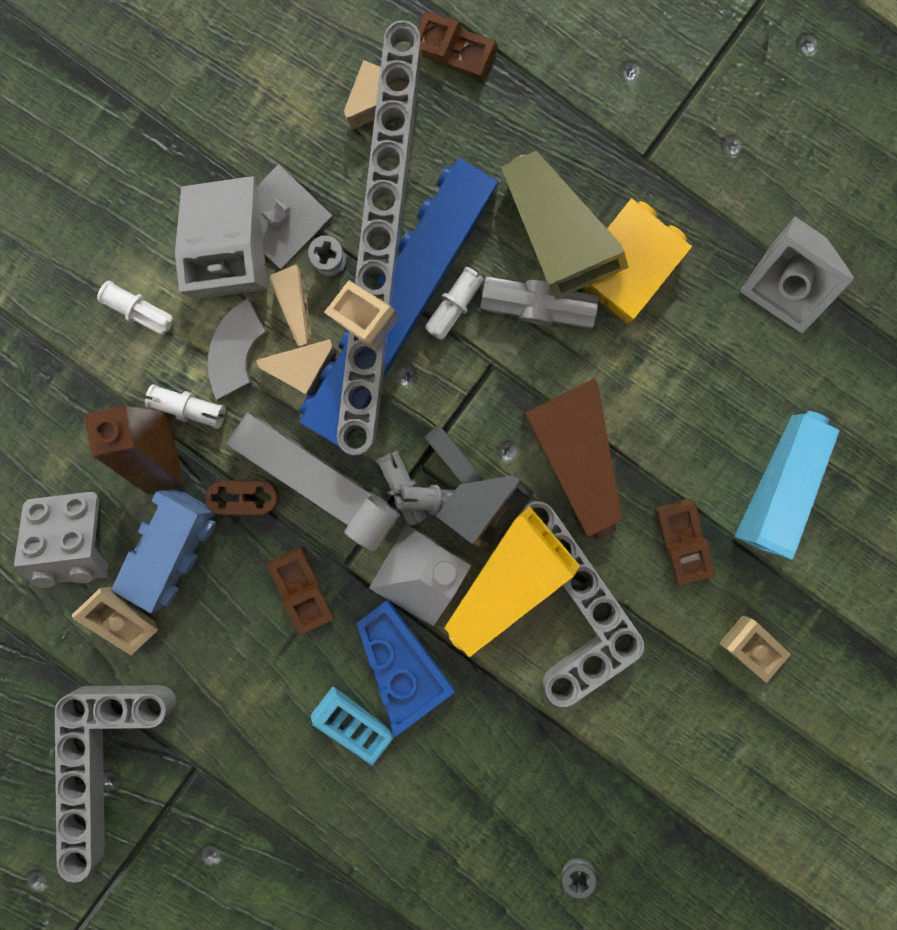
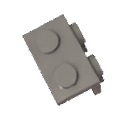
[14,492,108,588]

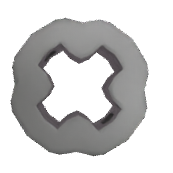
[308,236,347,277]

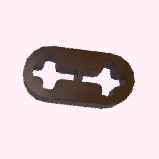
[205,480,280,515]

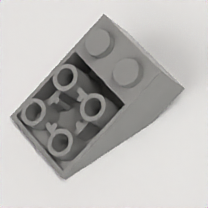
[175,176,268,299]

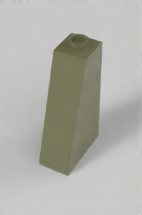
[501,151,629,299]

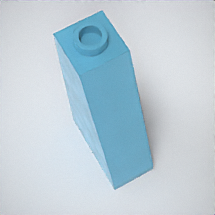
[734,411,840,560]

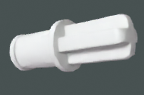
[425,267,485,340]
[97,280,173,335]

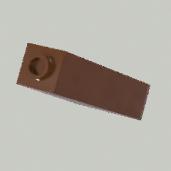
[523,378,623,539]
[84,406,185,494]

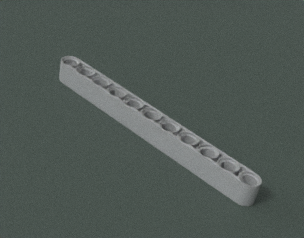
[337,20,422,455]

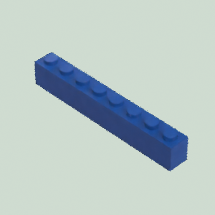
[299,157,498,446]

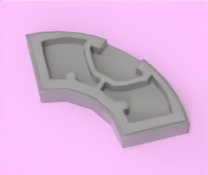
[208,298,267,401]

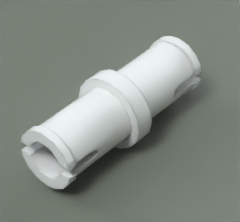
[145,384,226,429]

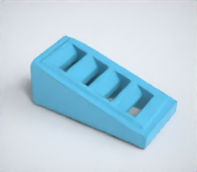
[311,687,394,766]

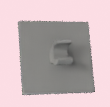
[257,164,333,270]

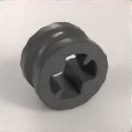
[562,858,597,899]

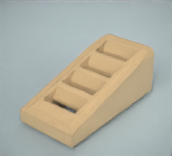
[269,265,312,348]

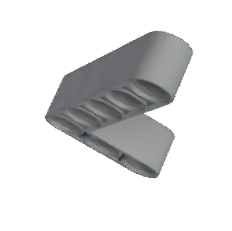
[227,411,402,551]
[519,500,644,707]
[55,685,176,883]

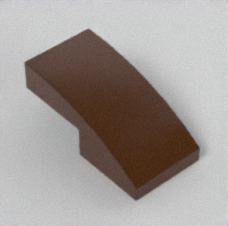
[410,11,498,82]
[655,498,715,586]
[267,546,334,635]

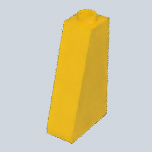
[445,506,580,657]

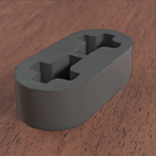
[424,425,484,484]

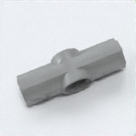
[480,276,599,329]

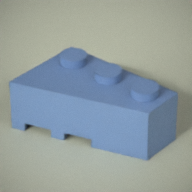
[111,489,216,613]

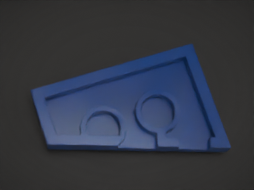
[356,599,455,737]

